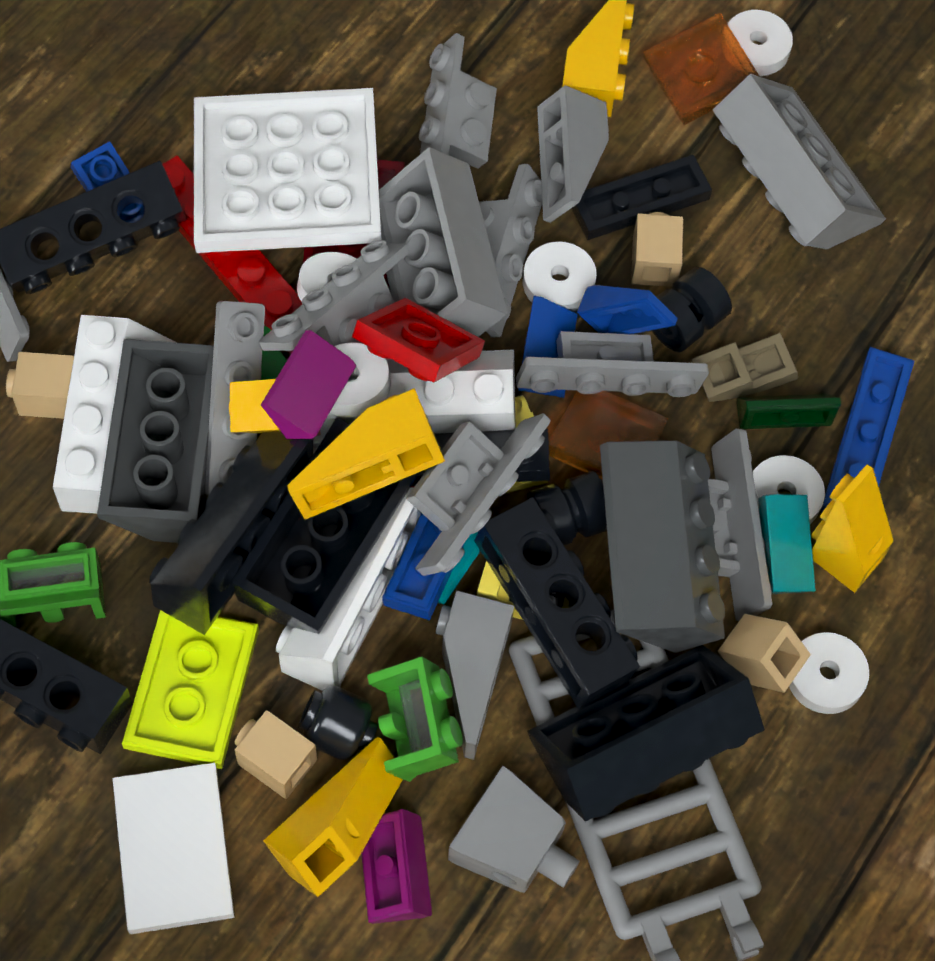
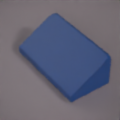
[518,296,578,398]

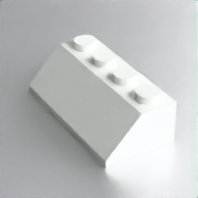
[53,315,177,514]
[320,350,516,440]
[276,488,421,691]

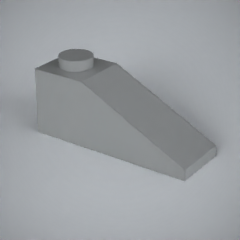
[537,85,609,223]
[436,590,514,760]

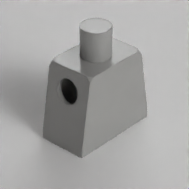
[448,766,580,893]

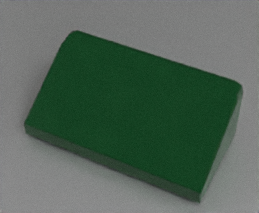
[736,394,841,429]

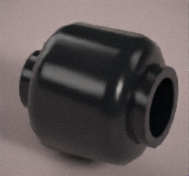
[298,685,378,760]

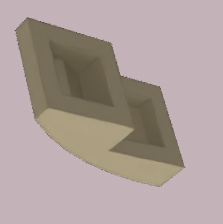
[692,333,798,402]

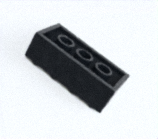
[231,418,419,634]
[149,432,314,635]
[527,645,765,822]

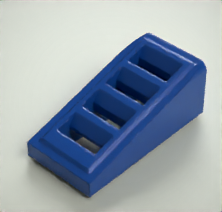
[577,285,678,334]

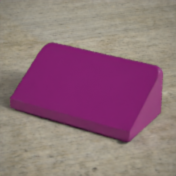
[261,330,356,439]
[361,809,432,924]

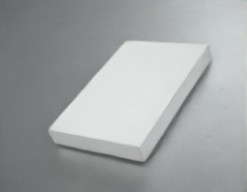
[113,763,235,934]

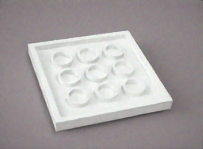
[194,88,381,253]

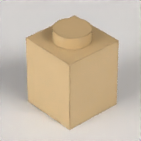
[631,212,683,287]
[6,352,74,419]
[718,614,811,693]
[235,710,317,799]

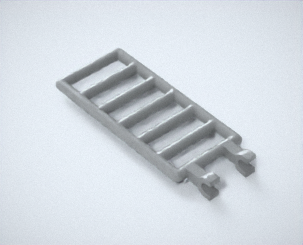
[509,610,764,961]

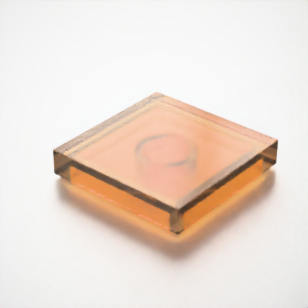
[643,13,760,125]
[549,391,669,480]

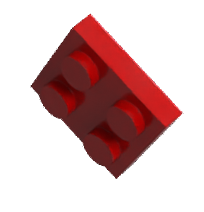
[352,298,485,383]

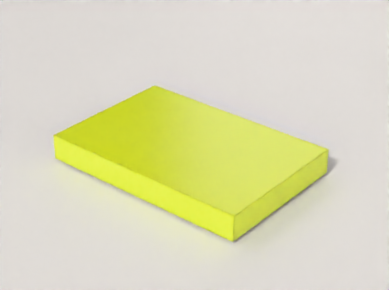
[122,610,259,769]

